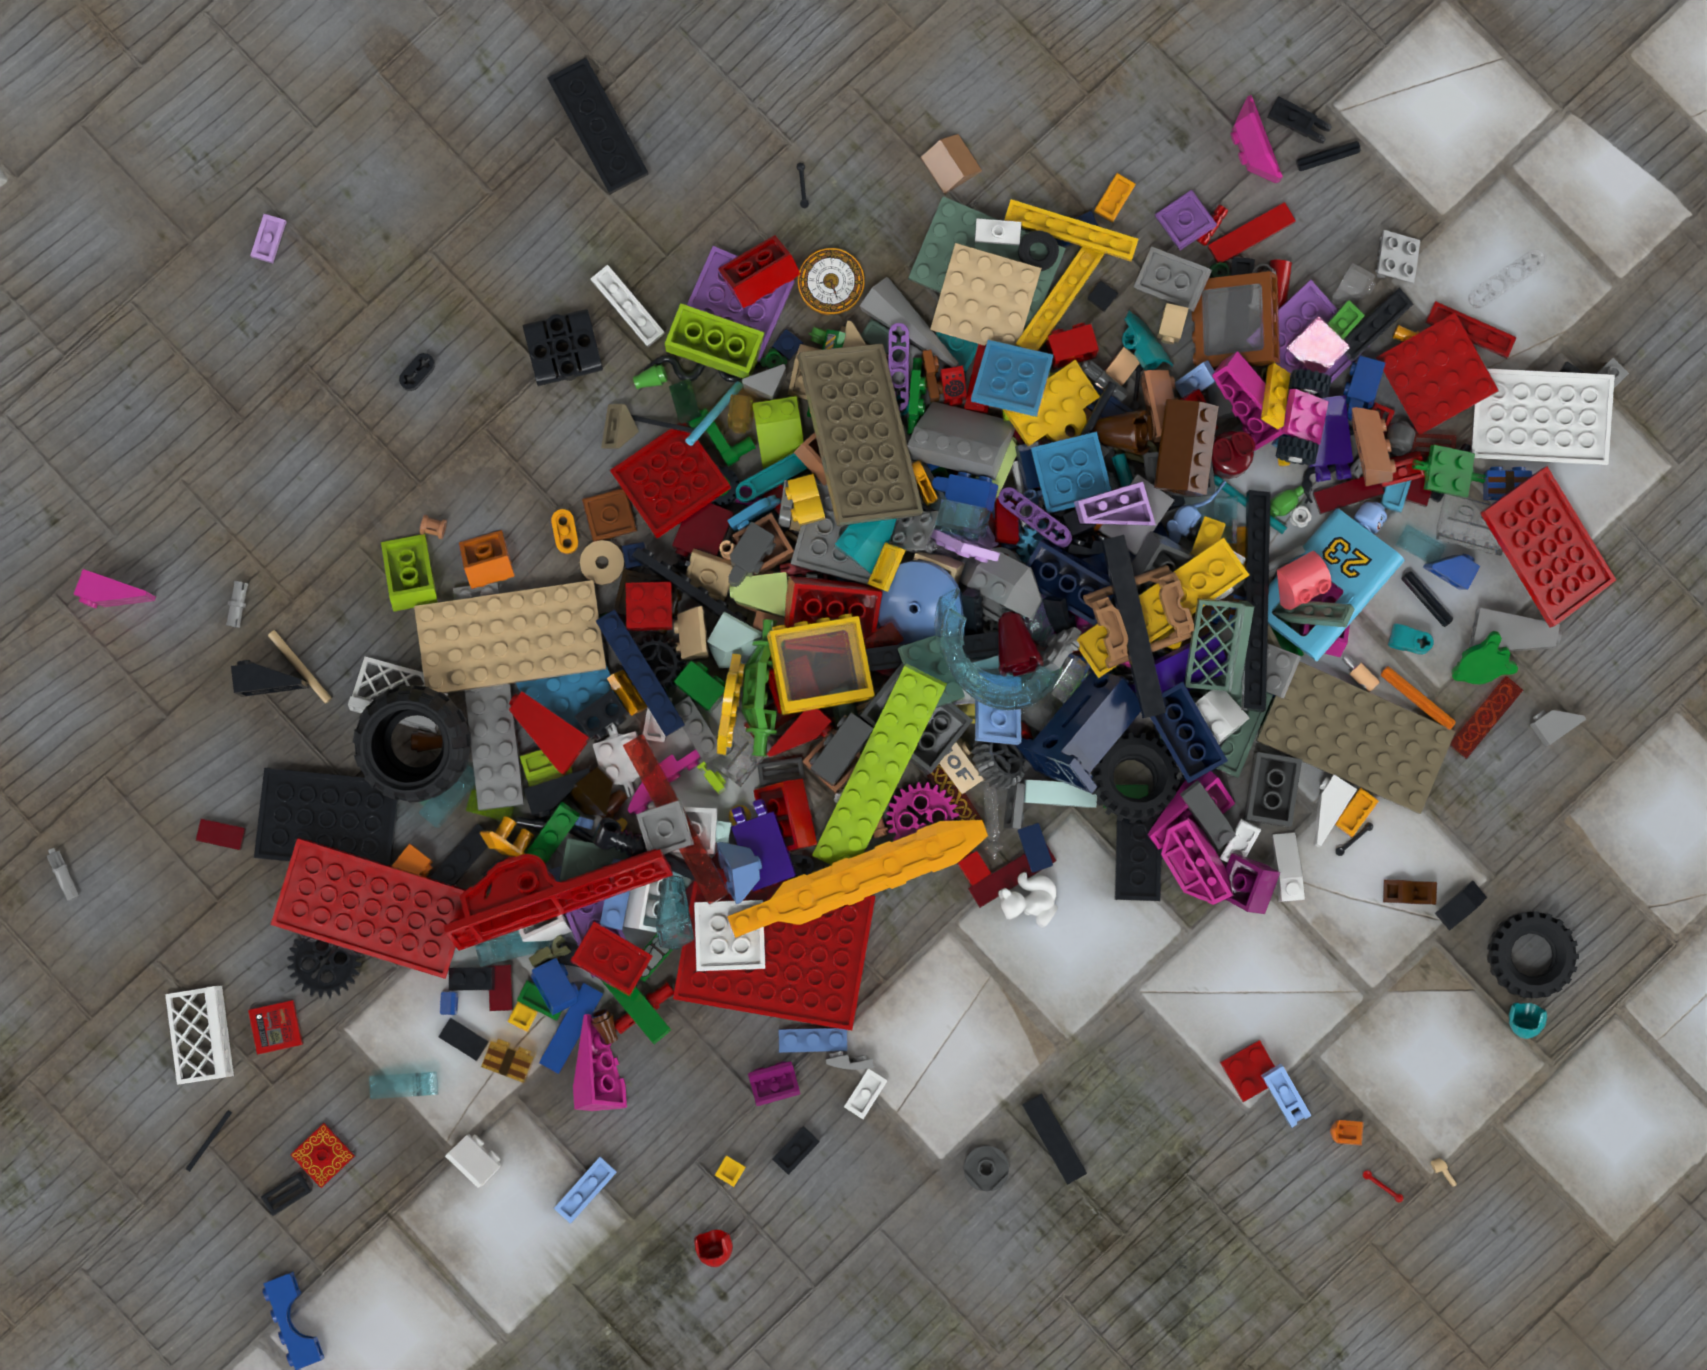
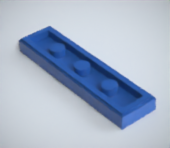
[539,983,603,1074]

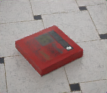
[248,1000,303,1055]

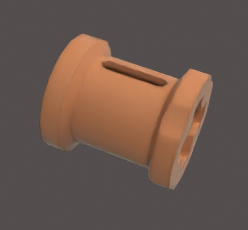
[420,515,447,539]

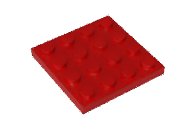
[1376,313,1499,435]
[610,420,731,539]

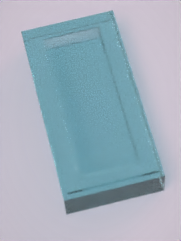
[1396,525,1447,563]

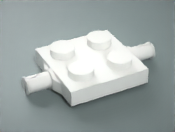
[593,725,649,797]

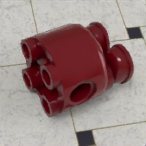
[1212,431,1255,479]

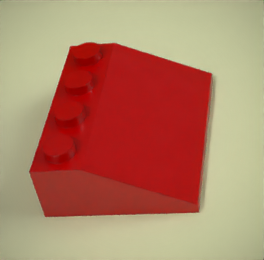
[783,576,882,655]

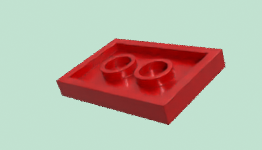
[570,922,653,996]

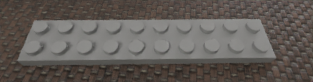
[453,582,524,811]

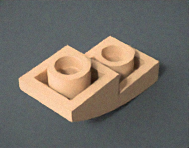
[1095,347,1139,397]

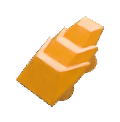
[480,816,534,857]

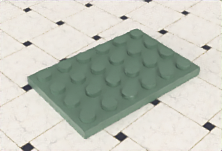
[908,197,1066,329]

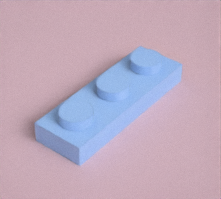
[554,1156,617,1224]

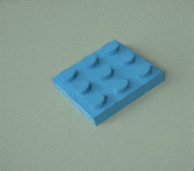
[971,340,1053,417]
[1031,432,1111,514]

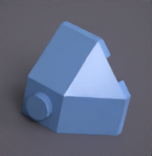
[716,842,762,904]

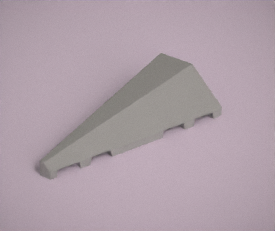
[860,277,959,368]

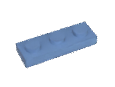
[600,858,630,930]
[779,1028,847,1053]

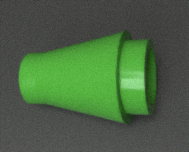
[633,364,668,389]

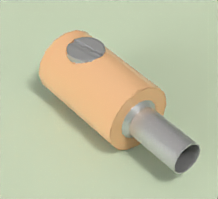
[1342,654,1380,692]

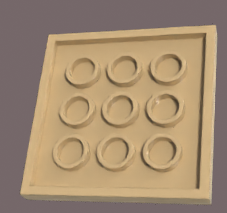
[930,243,1042,346]

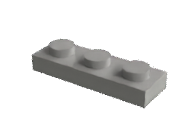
[674,696,721,764]

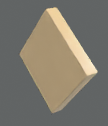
[685,549,733,602]

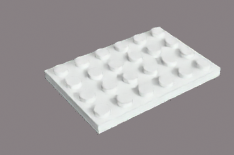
[1472,369,1615,465]

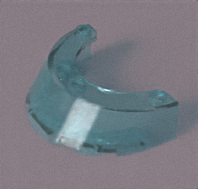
[934,588,1067,710]

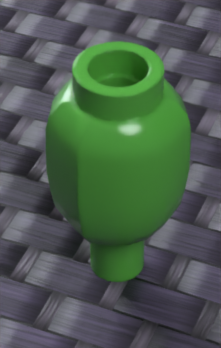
[1270,485,1304,518]

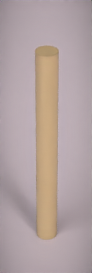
[268,630,332,704]

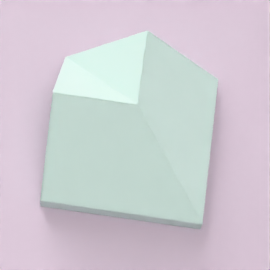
[707,612,762,668]

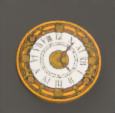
[798,248,864,315]

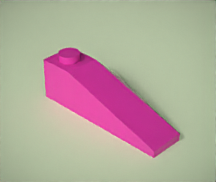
[573,1014,627,1111]

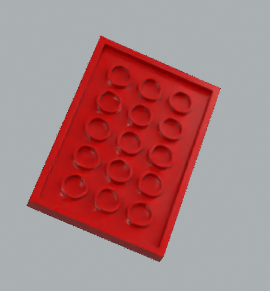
[1480,466,1616,628]

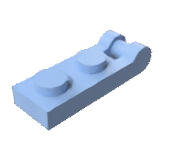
[1261,1063,1311,1128]

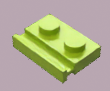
[520,750,573,787]
[697,761,726,795]

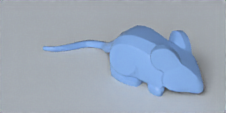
[1166,481,1226,544]

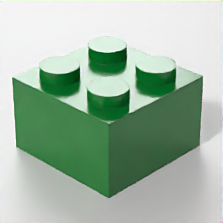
[674,661,726,714]

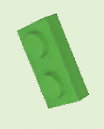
[1326,300,1365,340]

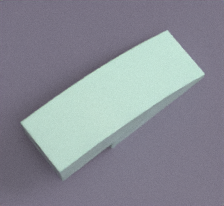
[1024,780,1097,808]

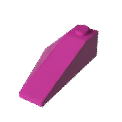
[1147,771,1235,849]

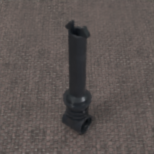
[592,818,721,890]

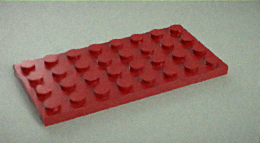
[270,837,466,979]

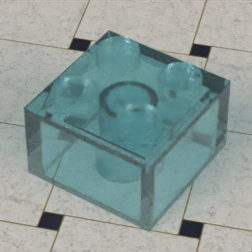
[936,499,991,541]

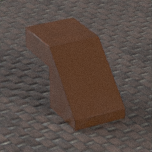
[1383,880,1437,905]

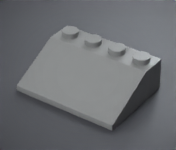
[908,402,1015,480]

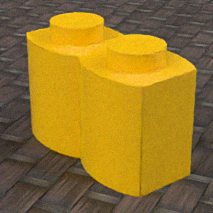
[784,474,826,526]

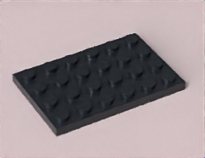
[254,768,398,866]

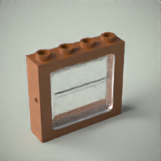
[1191,271,1280,371]

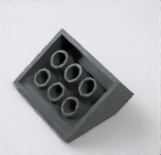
[858,663,973,775]

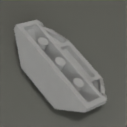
[960,548,1043,620]

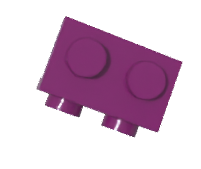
[748,1061,801,1106]

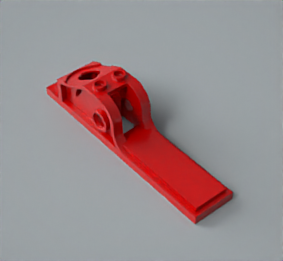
[443,848,673,951]

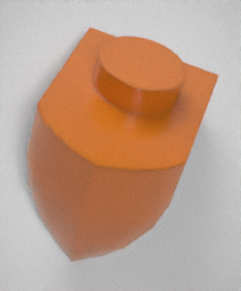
[1330,1120,1364,1146]

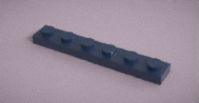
[596,610,685,737]

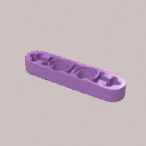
[889,323,909,411]
[998,487,1072,548]

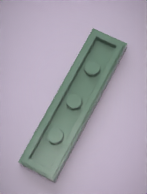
[1272,601,1355,627]

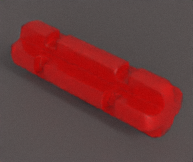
[1196,205,1228,246]

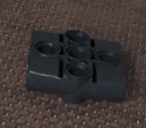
[523,309,603,386]

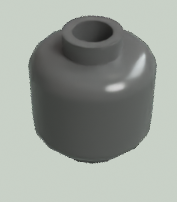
[1385,421,1416,456]

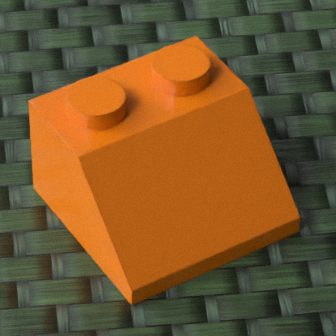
[459,530,514,589]

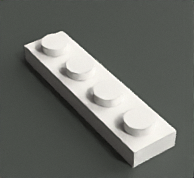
[591,265,665,347]

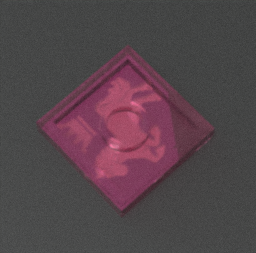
[1286,315,1351,373]

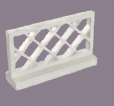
[348,657,448,734]
[165,986,234,1085]

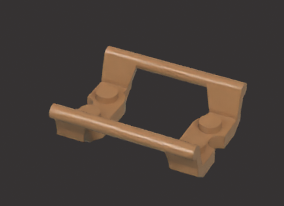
[1083,565,1194,669]

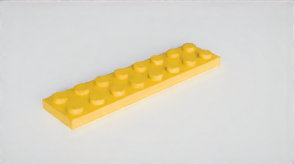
[1077,538,1249,678]

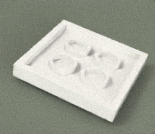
[694,900,765,971]

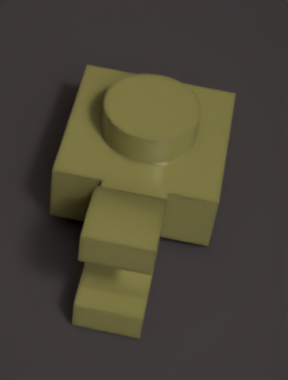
[528,935,571,968]

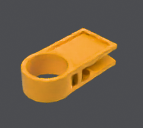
[912,460,938,506]

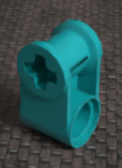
[1388,624,1434,655]

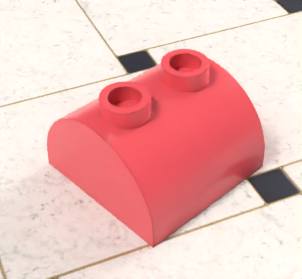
[1277,551,1331,610]

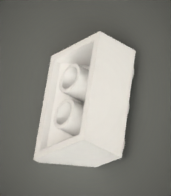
[623,871,682,935]

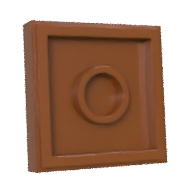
[582,489,637,542]

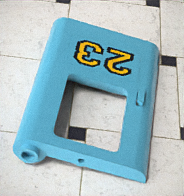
[1268,508,1405,662]

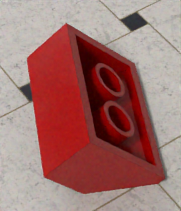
[718,235,801,308]
[753,779,817,852]

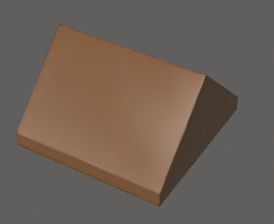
[921,134,982,195]

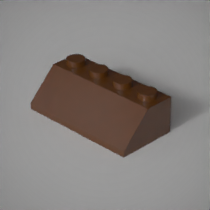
[1154,399,1219,497]

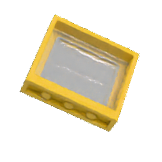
[767,614,874,715]

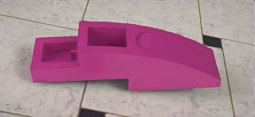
[628,749,702,815]

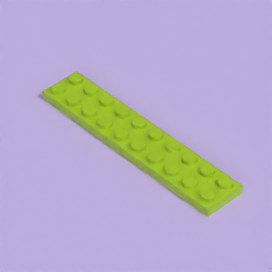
[812,663,947,865]

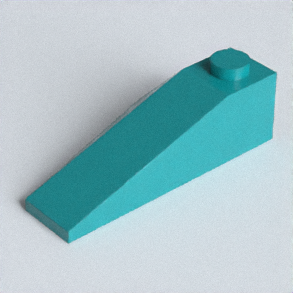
[835,518,897,574]

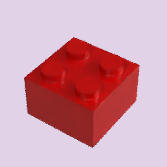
[1045,323,1099,370]
[626,582,673,631]

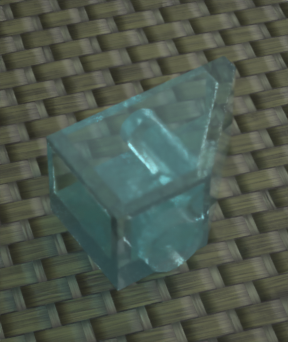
[1214,496,1238,543]

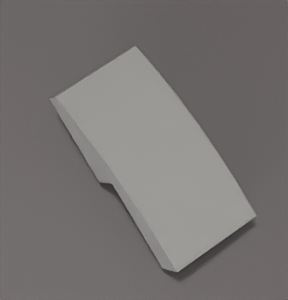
[826,1051,874,1070]

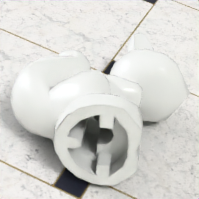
[998,872,1058,928]

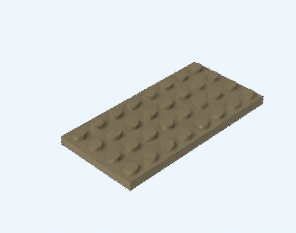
[797,344,923,526]
[1256,661,1456,814]

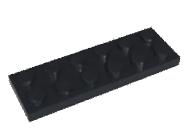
[547,58,649,195]

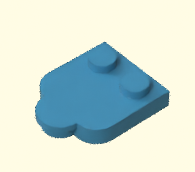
[727,495,782,533]

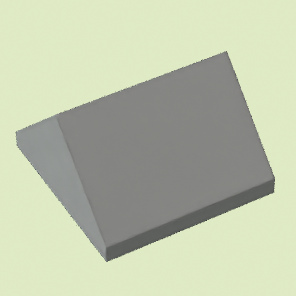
[742,364,786,401]

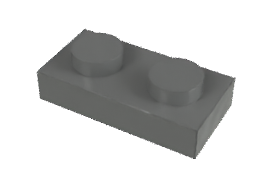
[1004,783,1025,829]

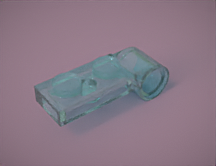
[369,1072,438,1099]

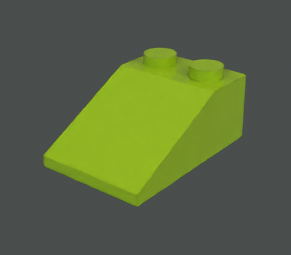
[752,396,804,470]
[381,534,438,612]

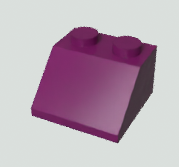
[1225,853,1281,914]

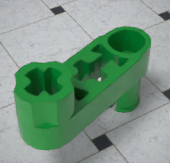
[686,408,756,467]

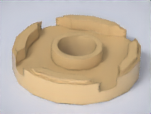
[580,540,625,586]

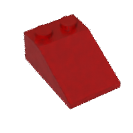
[766,708,835,757]

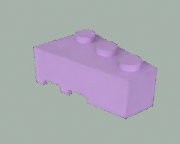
[1074,482,1156,526]

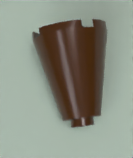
[1091,410,1153,455]

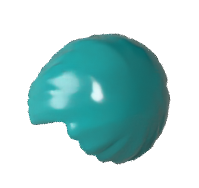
[1509,1002,1547,1039]

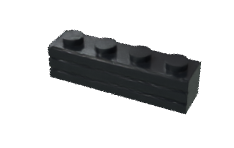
[961,587,985,636]

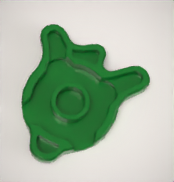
[1451,631,1518,685]

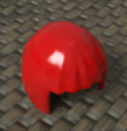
[694,1229,733,1267]

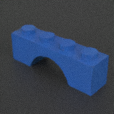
[262,1272,325,1370]

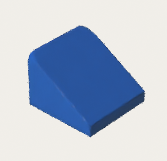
[440,992,458,1015]

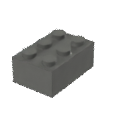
[810,713,873,787]
[1244,752,1302,828]

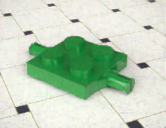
[907,358,927,435]
[1412,445,1486,498]

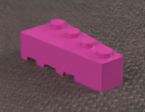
[1212,351,1283,451]

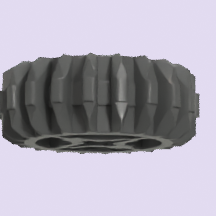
[971,741,1026,790]

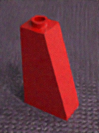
[509,691,590,776]

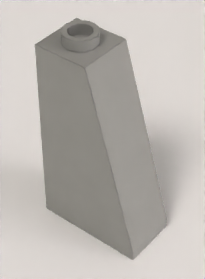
[1469,608,1562,652]

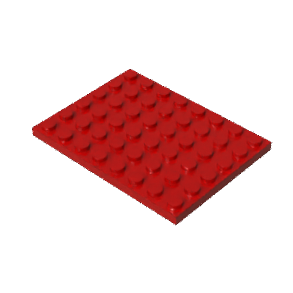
[673,865,876,1031]

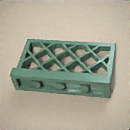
[1184,598,1254,694]

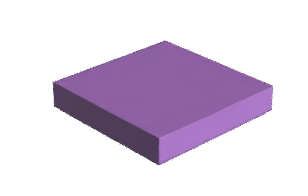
[1155,190,1217,251]

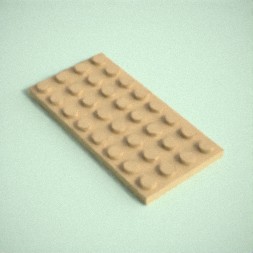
[414,580,607,693]

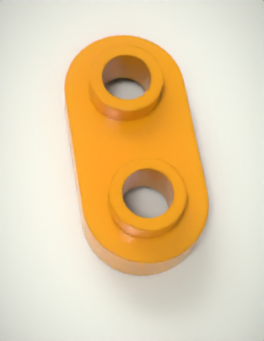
[551,509,579,554]

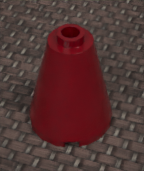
[998,611,1044,677]

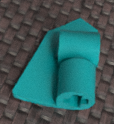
[1122,311,1174,371]

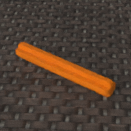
[1381,666,1456,730]

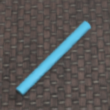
[685,381,743,446]

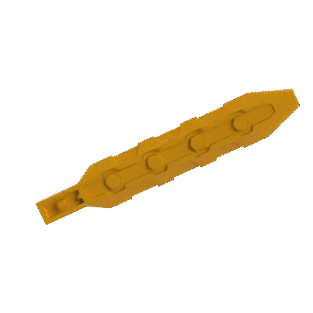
[727,820,988,938]

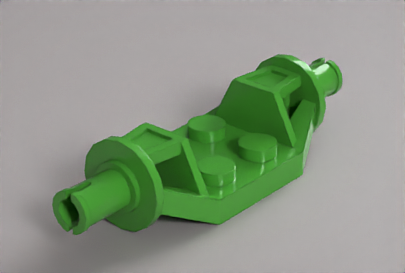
[741,619,784,756]

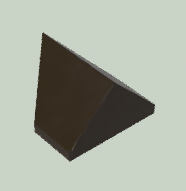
[569,766,614,816]

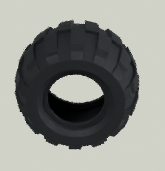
[353,685,472,803]

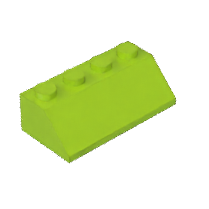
[665,303,765,379]

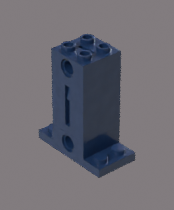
[1015,670,1141,794]

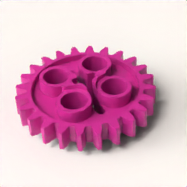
[886,782,960,841]

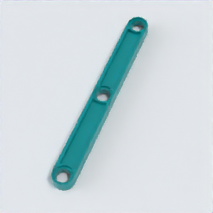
[735,395,909,503]

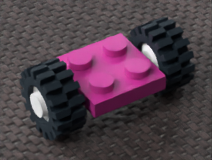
[1275,369,1332,465]

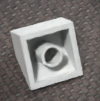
[1195,690,1250,744]
[445,1134,502,1188]

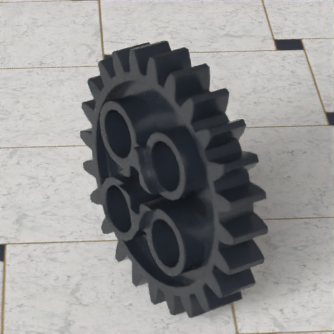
[287,934,362,999]

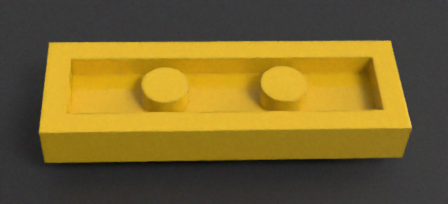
[1261,363,1291,430]

